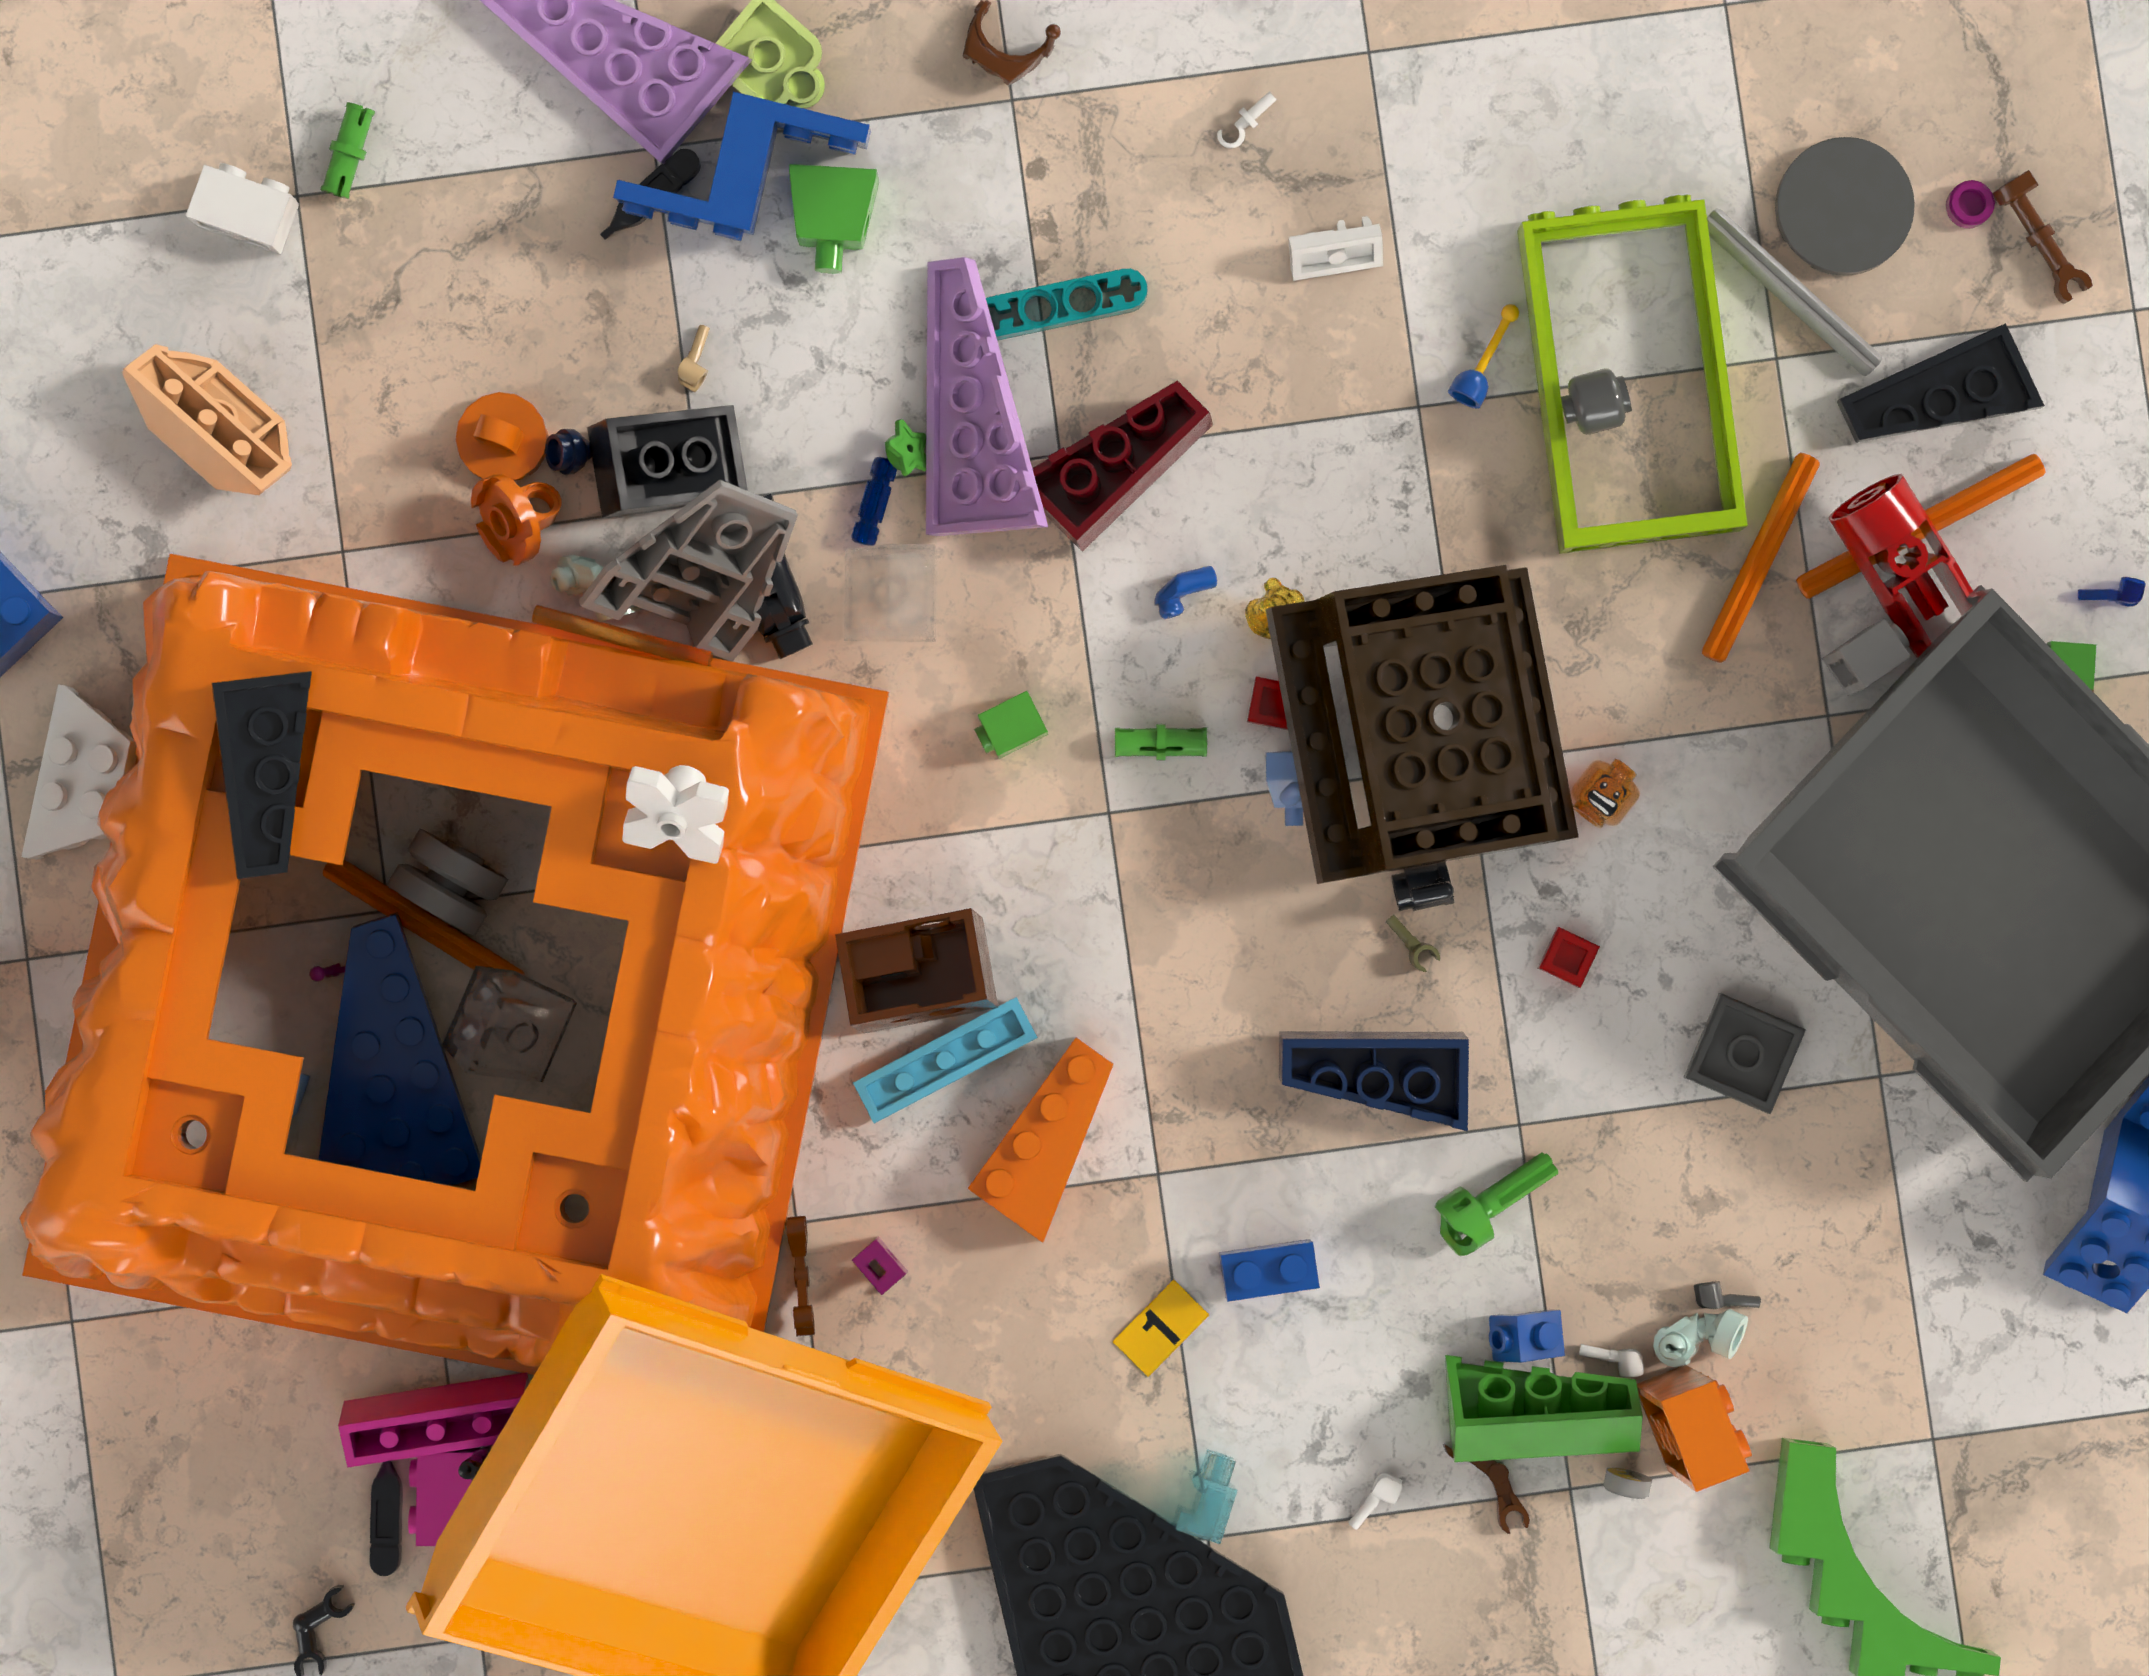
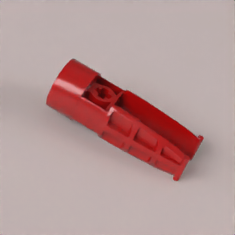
[1828,474,1973,658]

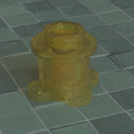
[1245,578,1305,639]

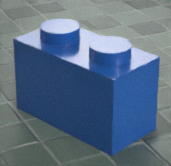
[1219,1239,1320,1302]

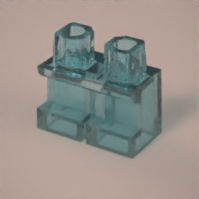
[1172,1449,1238,1544]

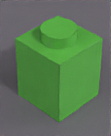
[974,691,1048,759]

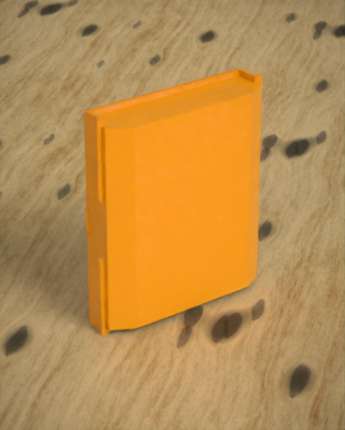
[405,1274,1003,1676]

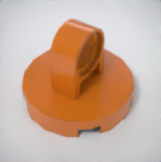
[455,392,549,481]
[471,474,562,566]

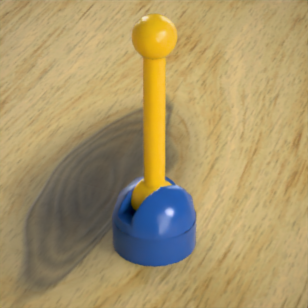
[1448,304,1519,409]

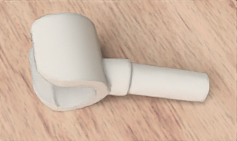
[1579,1344,1644,1377]
[1348,1473,1402,1530]

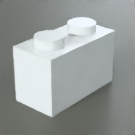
[186,163,299,255]

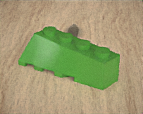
[1445,1355,1643,1462]

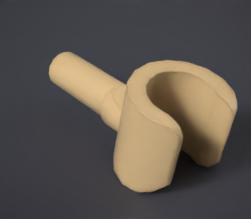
[678,325,710,392]

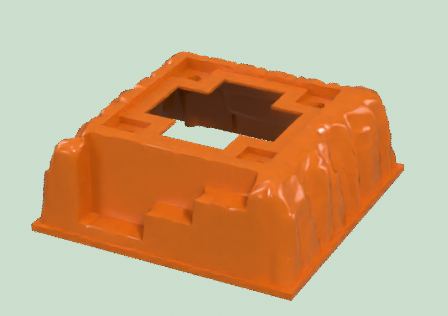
[19,554,889,1375]

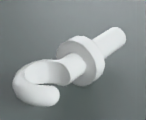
[1217,91,1277,149]

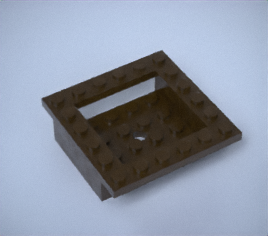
[1265,565,1579,884]

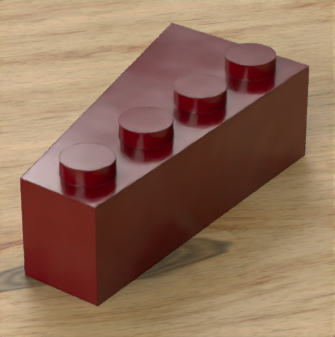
[1032,380,1213,552]

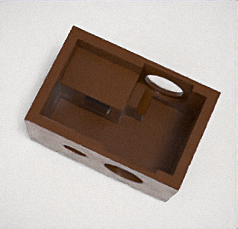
[835,908,998,1033]

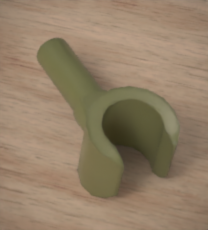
[1386,915,1440,972]

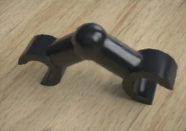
[293,1585,355,1676]

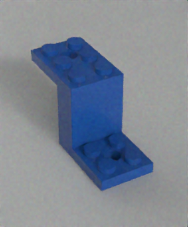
[613,92,871,241]
[2043,1076,2149,1313]

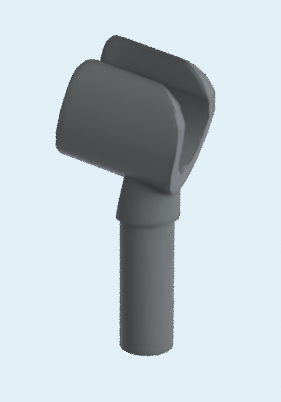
[1694,1281,1761,1309]

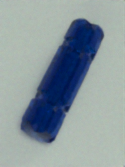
[851,457,897,547]

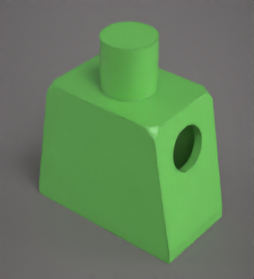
[789,164,879,274]

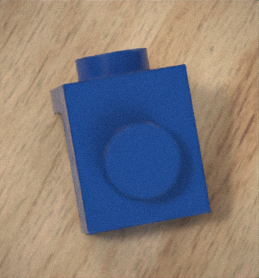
[1489,1310,1565,1363]

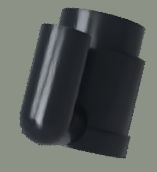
[1391,862,1454,911]

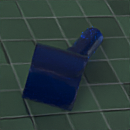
[2077,577,2146,607]

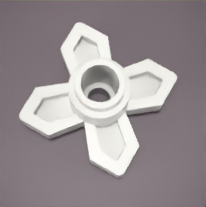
[622,765,729,864]

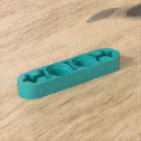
[986,268,1148,341]

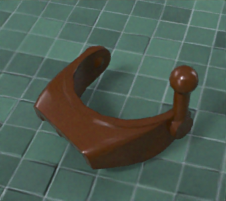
[963,0,1061,86]

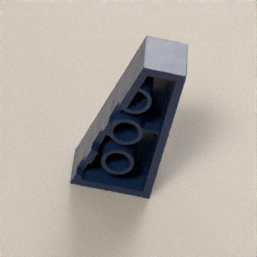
[1279,1031,1469,1131]

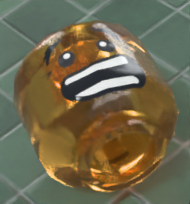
[1571,758,1640,829]

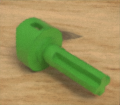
[1435,1152,1559,1256]

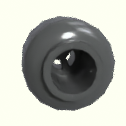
[1560,369,1632,435]

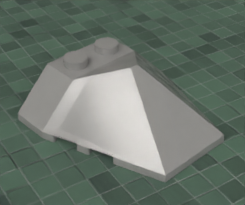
[579,480,798,662]

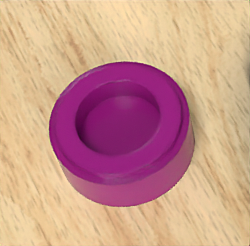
[1946,180,1995,229]

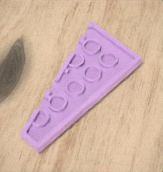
[480,0,752,164]
[926,257,1048,536]

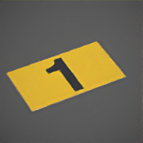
[1112,1279,1209,1377]

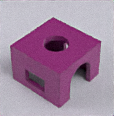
[852,1236,908,1295]

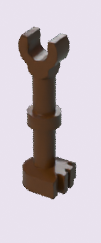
[1992,170,2093,304]

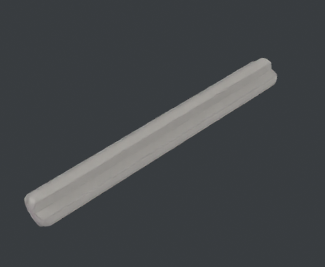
[1707,208,1882,376]

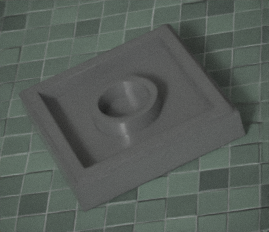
[1683,993,1806,1114]

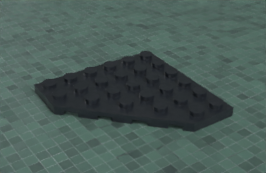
[973,1454,1303,1676]

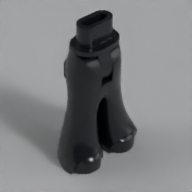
[756,494,813,659]

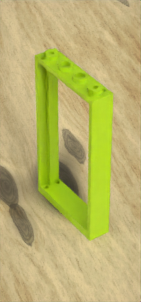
[1517,194,1748,554]

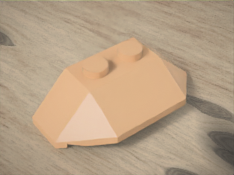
[122,344,292,495]

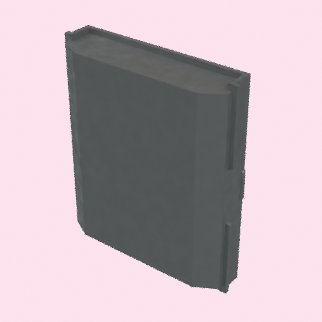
[1712,585,2149,1182]

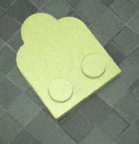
[715,0,825,108]

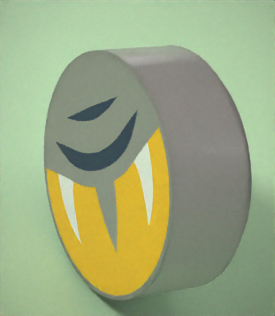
[1603,1468,1652,1499]

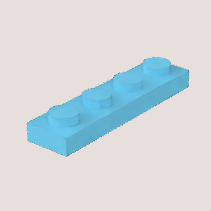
[853,997,1038,1124]

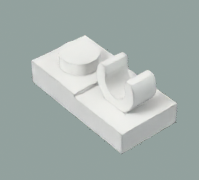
[1289,216,1383,281]

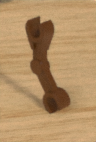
[786,1215,815,1337]
[1443,1444,1530,1534]

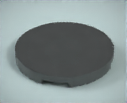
[1775,137,1915,276]

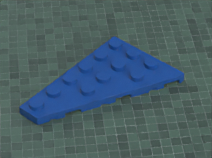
[318,912,482,1186]

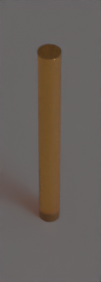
[532,605,713,666]

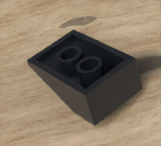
[587,405,748,518]

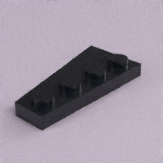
[1837,323,2045,443]
[211,671,312,879]

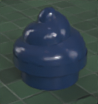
[545,429,592,475]

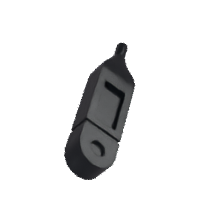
[600,149,701,240]
[369,1461,403,1576]

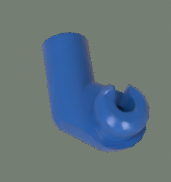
[1154,566,1217,619]

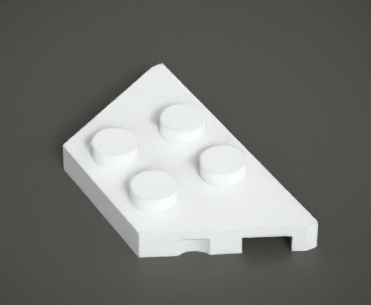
[21,684,137,860]

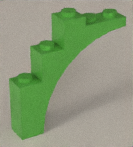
[1769,1438,2001,1676]

